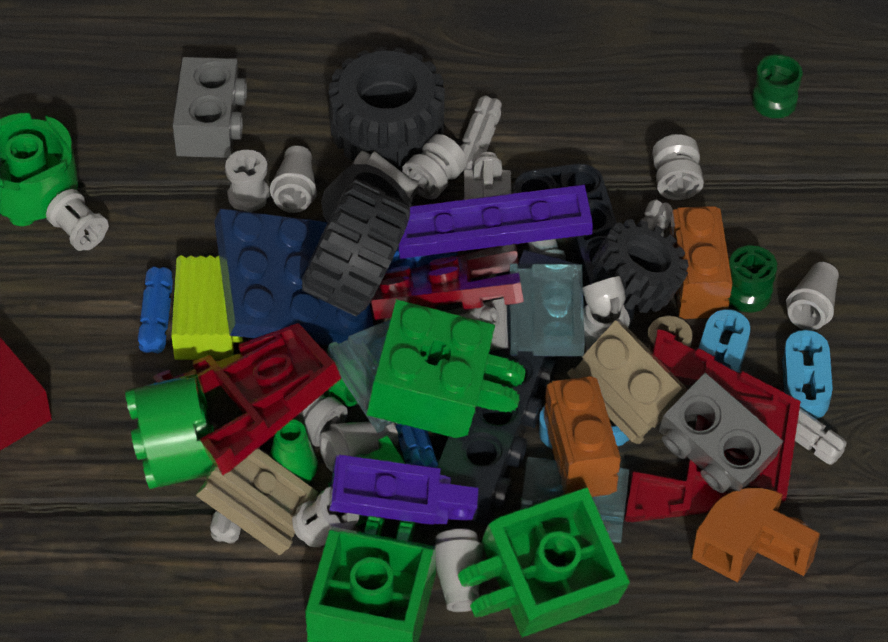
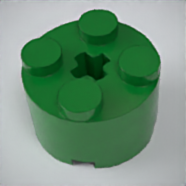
[0,113,78,226]
[125,374,214,489]

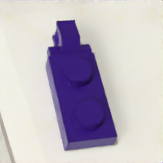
[329,455,478,525]

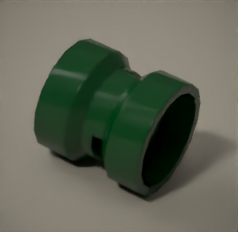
[752,55,803,118]
[729,245,778,313]

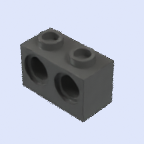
[173,57,247,158]
[659,373,783,493]

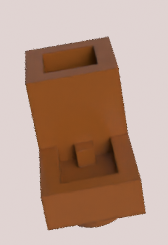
[692,488,820,582]

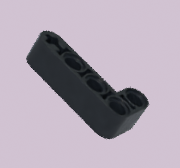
[514,164,635,330]

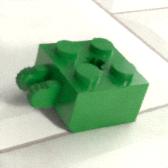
[366,299,525,438]
[457,487,630,638]
[306,516,436,642]

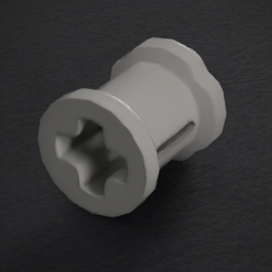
[225,150,270,212]
[46,189,109,251]
[292,487,359,547]

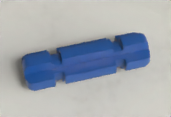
[138,267,173,354]
[395,423,438,468]

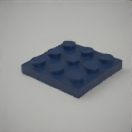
[214,209,376,350]

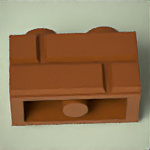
[669,206,732,319]
[544,376,621,497]

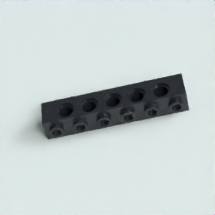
[436,250,585,525]

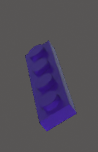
[398,185,593,259]

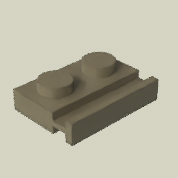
[567,320,688,444]
[195,448,319,556]

